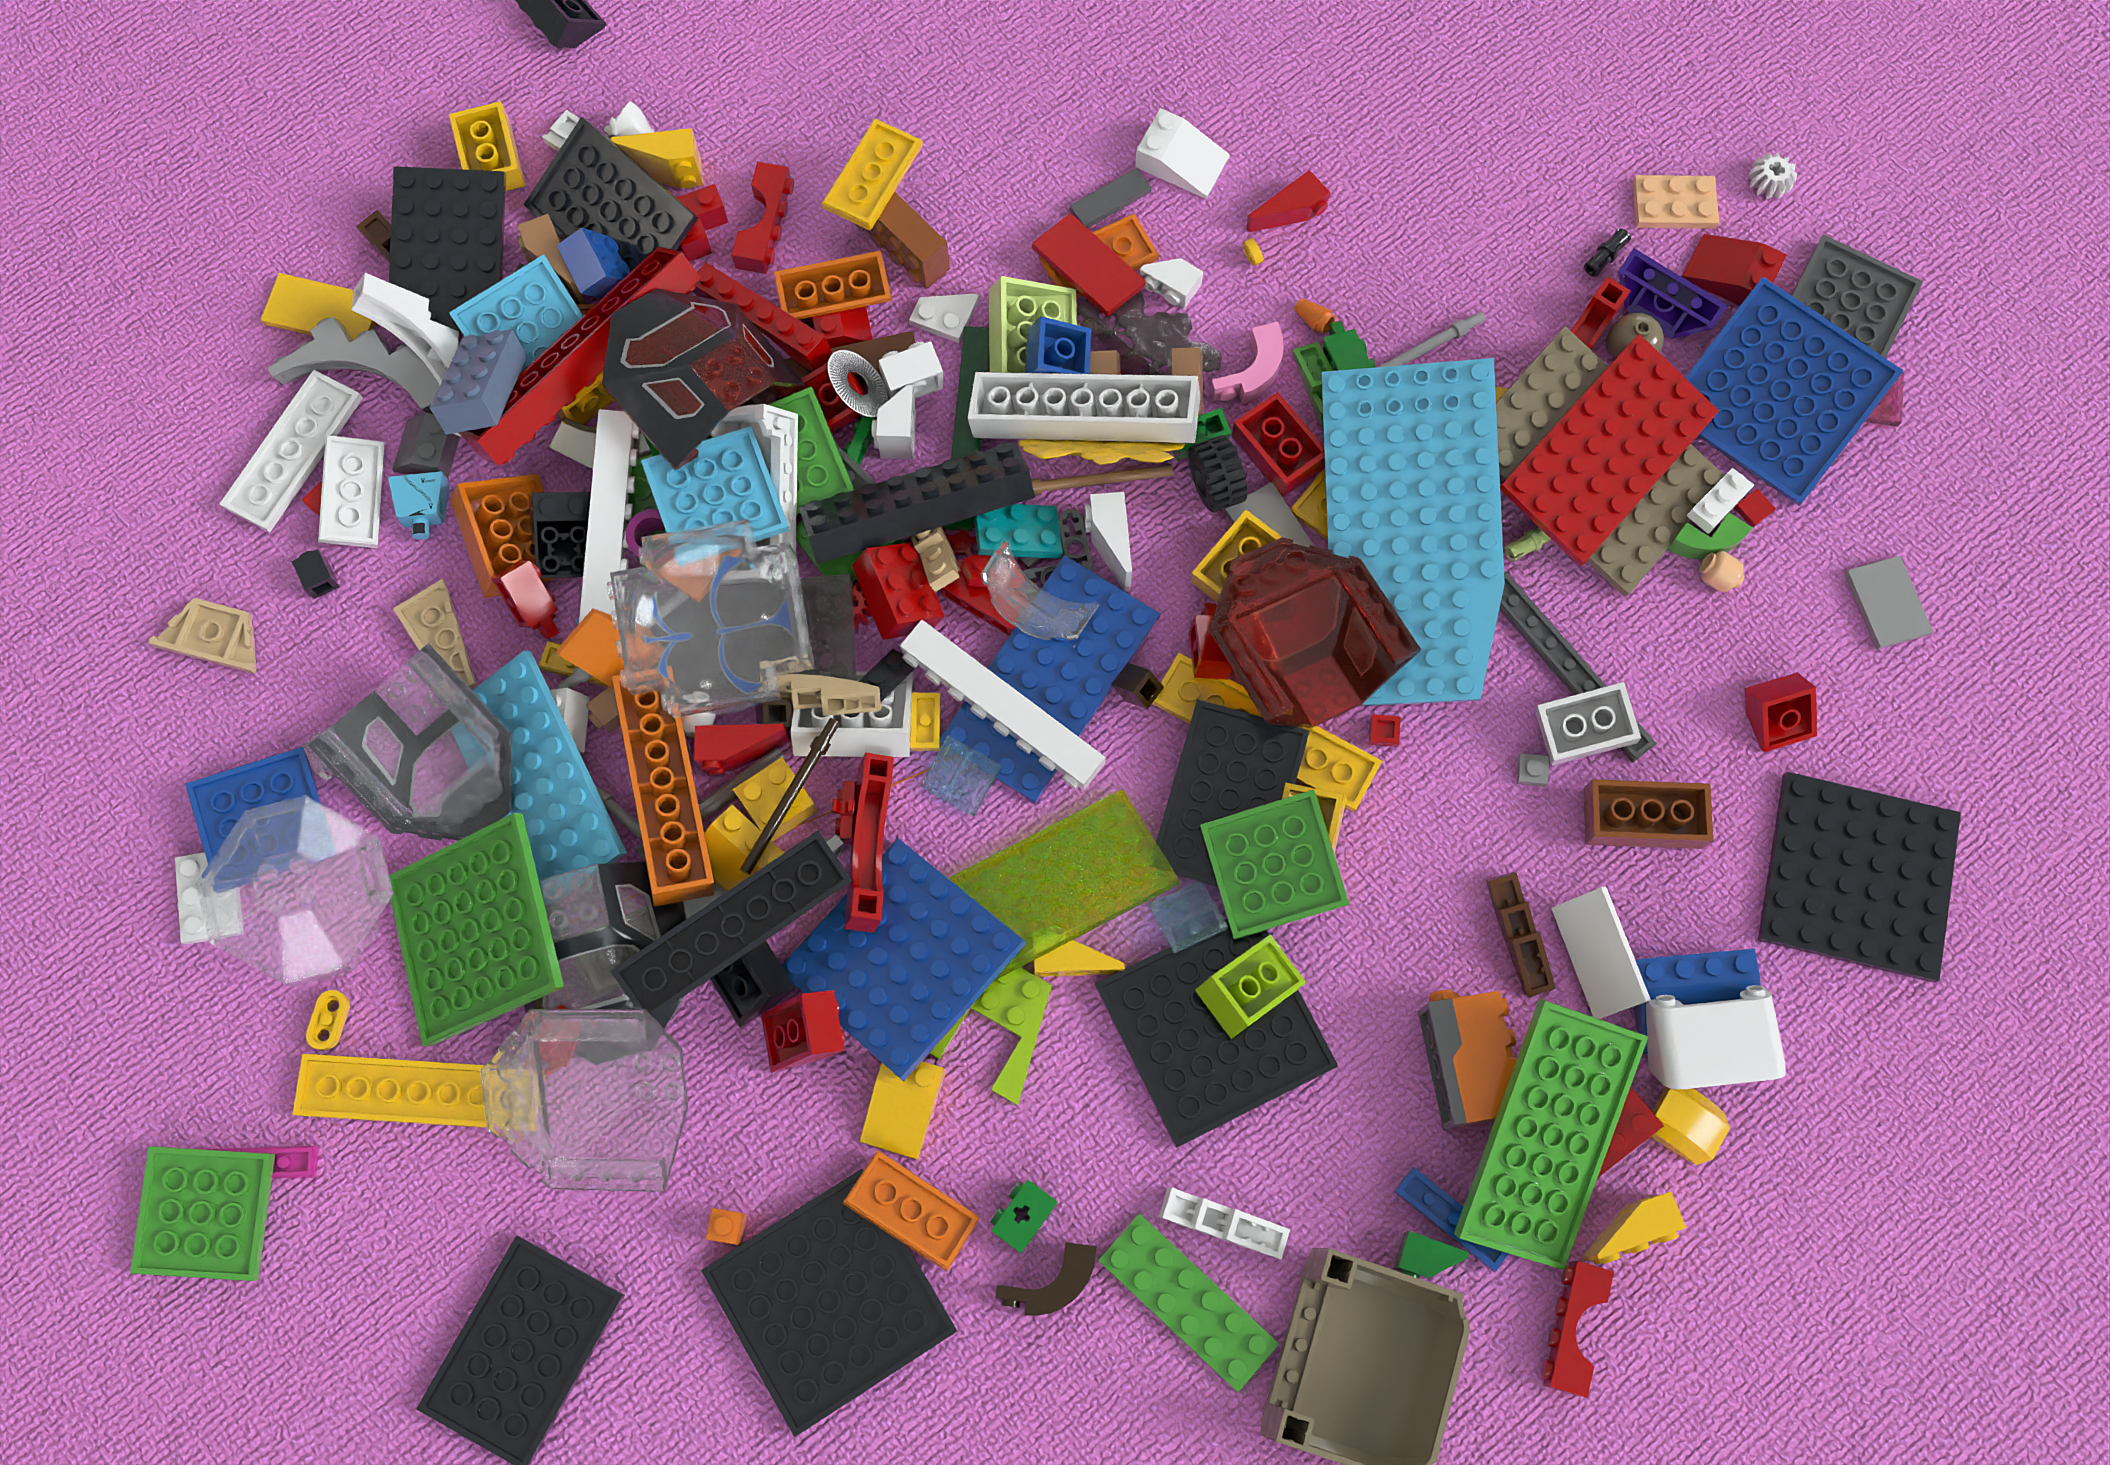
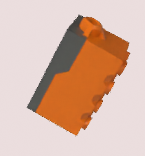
[1418,989,1517,1131]

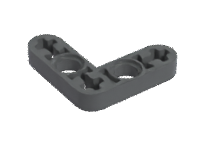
[1013,509,1093,598]

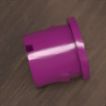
[626,509,673,564]

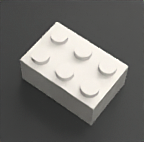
[1535,682,1641,766]

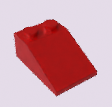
[1682,234,1787,306]
[694,724,791,776]
[761,990,845,1073]

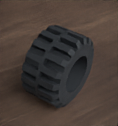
[1189,435,1247,513]

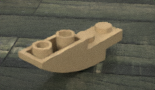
[911,527,960,592]

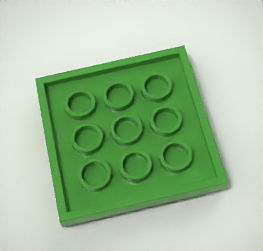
[1200,789,1350,939]
[130,1146,275,1281]

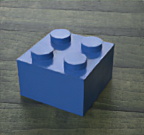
[556,228,631,299]
[1025,316,1091,374]

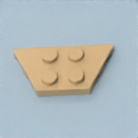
[148,598,257,674]

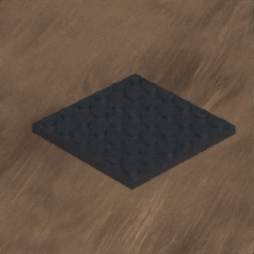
[1758,772,1961,983]
[1095,918,1338,1148]
[701,1169,958,1437]

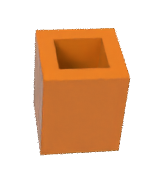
[705,1208,748,1246]

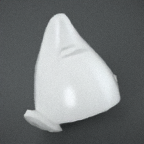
[604,101,654,139]

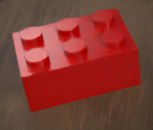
[1231,392,1325,497]
[852,542,945,640]

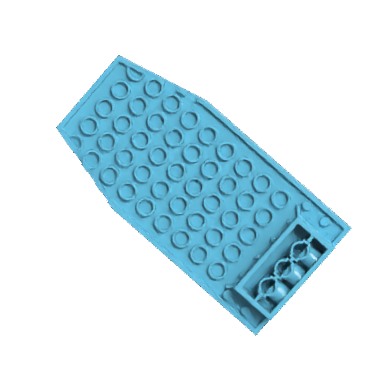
[1322,358,1505,706]

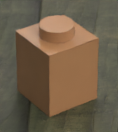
[586,686,620,734]

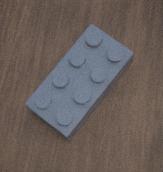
[430,329,527,435]

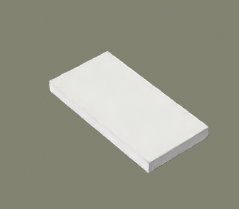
[318,435,384,548]
[1551,887,1651,1019]

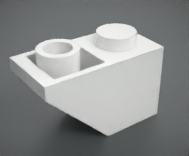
[1140,258,1203,309]

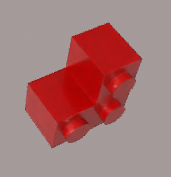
[676,184,729,262]

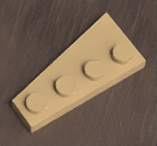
[393,579,477,702]

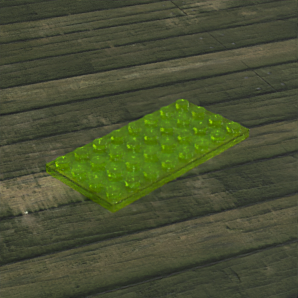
[948,789,1180,981]

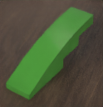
[1292,342,1333,432]

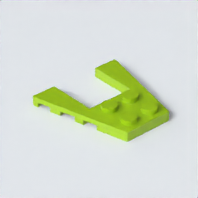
[929,962,1052,1106]

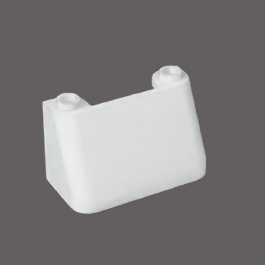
[1646,985,1786,1089]

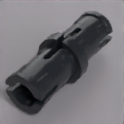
[1584,228,1631,277]

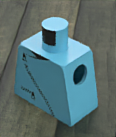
[388,471,450,540]

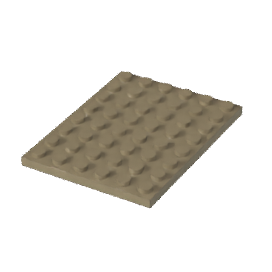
[1496,326,1725,597]

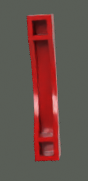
[693,262,833,372]
[844,752,894,933]

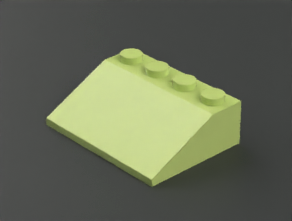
[989,276,1077,373]

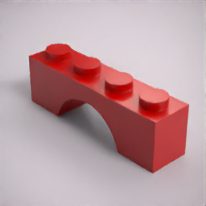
[731,161,794,274]
[1570,276,1630,350]
[1541,1261,1614,1398]

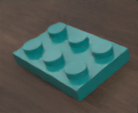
[974,504,1063,559]

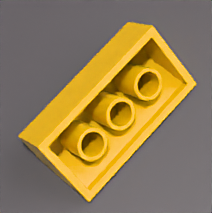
[704,805,784,892]

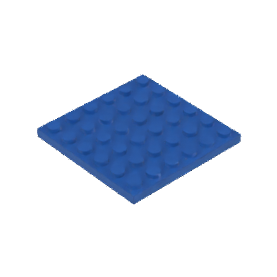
[1685,277,1904,506]
[782,838,1026,1082]

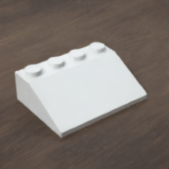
[791,671,913,757]

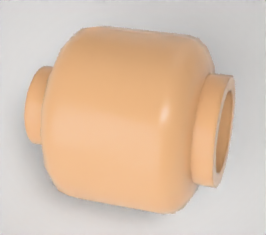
[1699,551,1745,592]

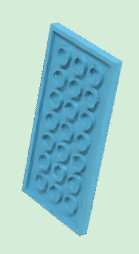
[445,651,627,907]

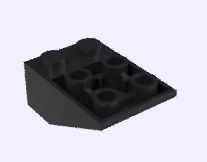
[529,492,590,578]

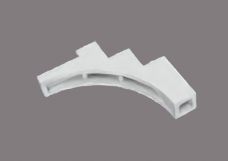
[351,273,462,437]

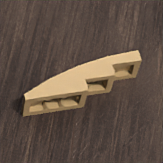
[761,674,881,716]

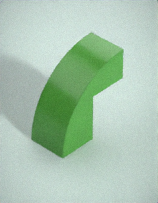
[1667,513,1753,560]

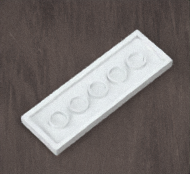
[220,370,363,533]

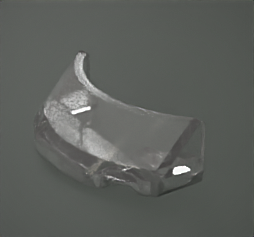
[981,541,1100,641]

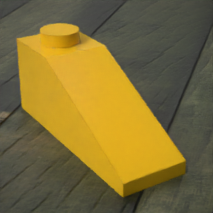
[1033,931,1125,977]

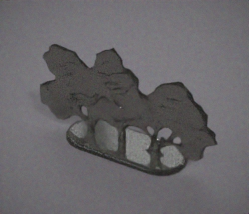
[1079,291,1222,390]

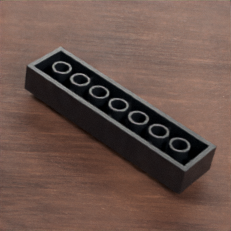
[799,442,1035,564]
[610,831,852,1023]

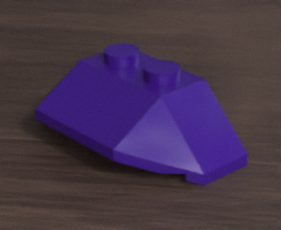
[1618,248,1728,339]

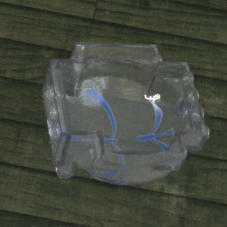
[607,519,815,718]

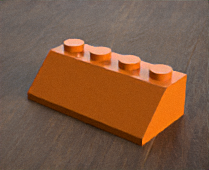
[774,250,892,320]

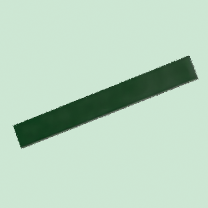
[944,326,989,531]

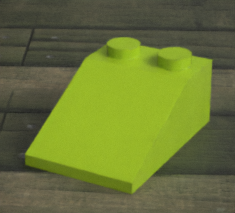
[1195,934,1307,1039]

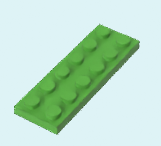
[1098,1213,1279,1392]

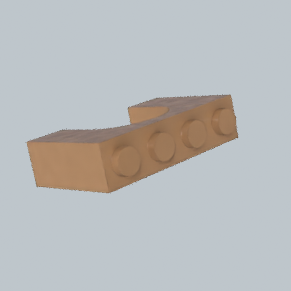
[1089,347,1203,416]

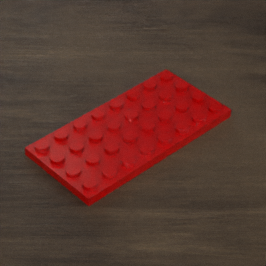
[1500,334,1719,566]

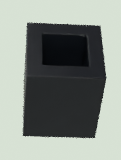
[291,549,340,599]

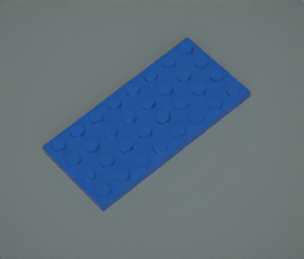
[940,555,1160,804]

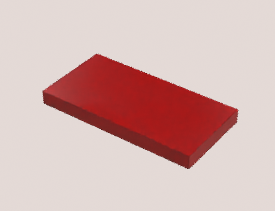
[1032,213,1146,317]

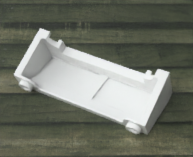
[709,404,798,584]

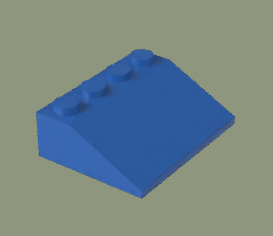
[1633,948,1761,1054]

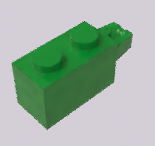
[1323,320,1376,371]

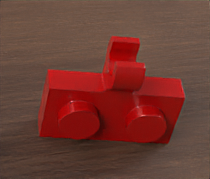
[831,781,857,844]

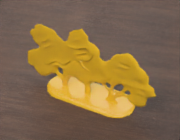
[1018,439,1185,465]

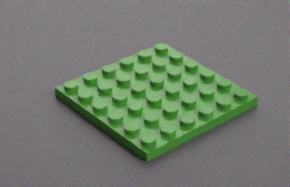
[386,813,564,1047]

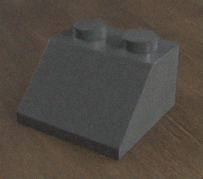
[392,412,460,479]

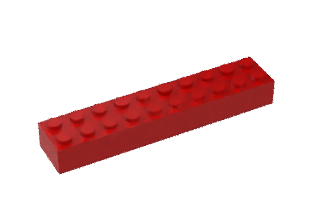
[458,246,701,466]

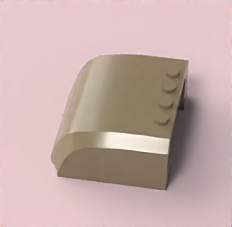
[1260,1248,1470,1465]

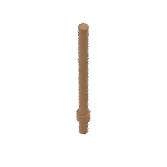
[1031,465,1173,495]

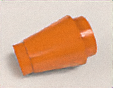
[1294,298,1336,334]

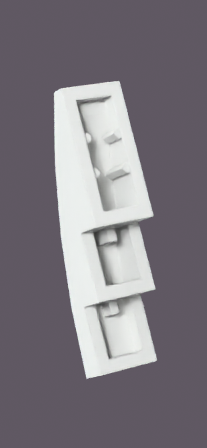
[1159,1187,1290,1260]

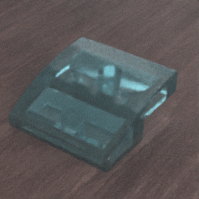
[921,735,1002,816]
[1149,881,1228,953]

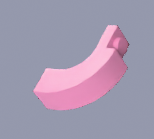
[1210,322,1284,404]

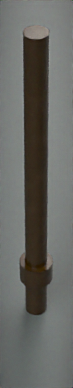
[740,718,840,875]

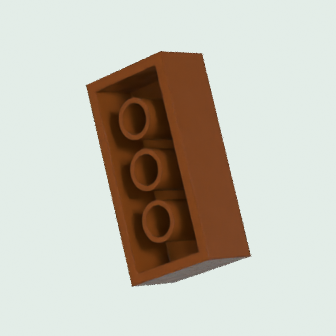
[856,192,950,289]
[1583,779,1714,849]

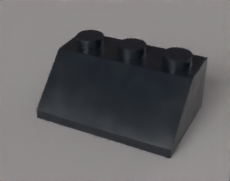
[515,0,606,48]
[710,940,795,1027]

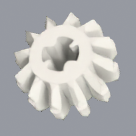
[1748,152,1797,200]

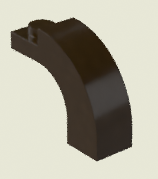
[995,1242,1097,1316]

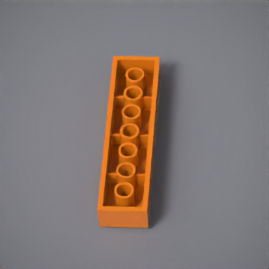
[612,667,714,907]

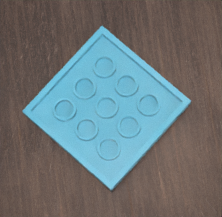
[449,254,583,373]
[641,426,789,566]

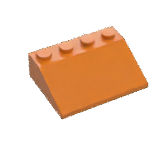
[450,474,556,598]

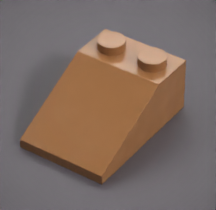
[516,214,586,304]

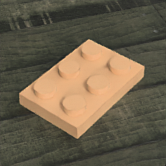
[1633,175,1719,229]

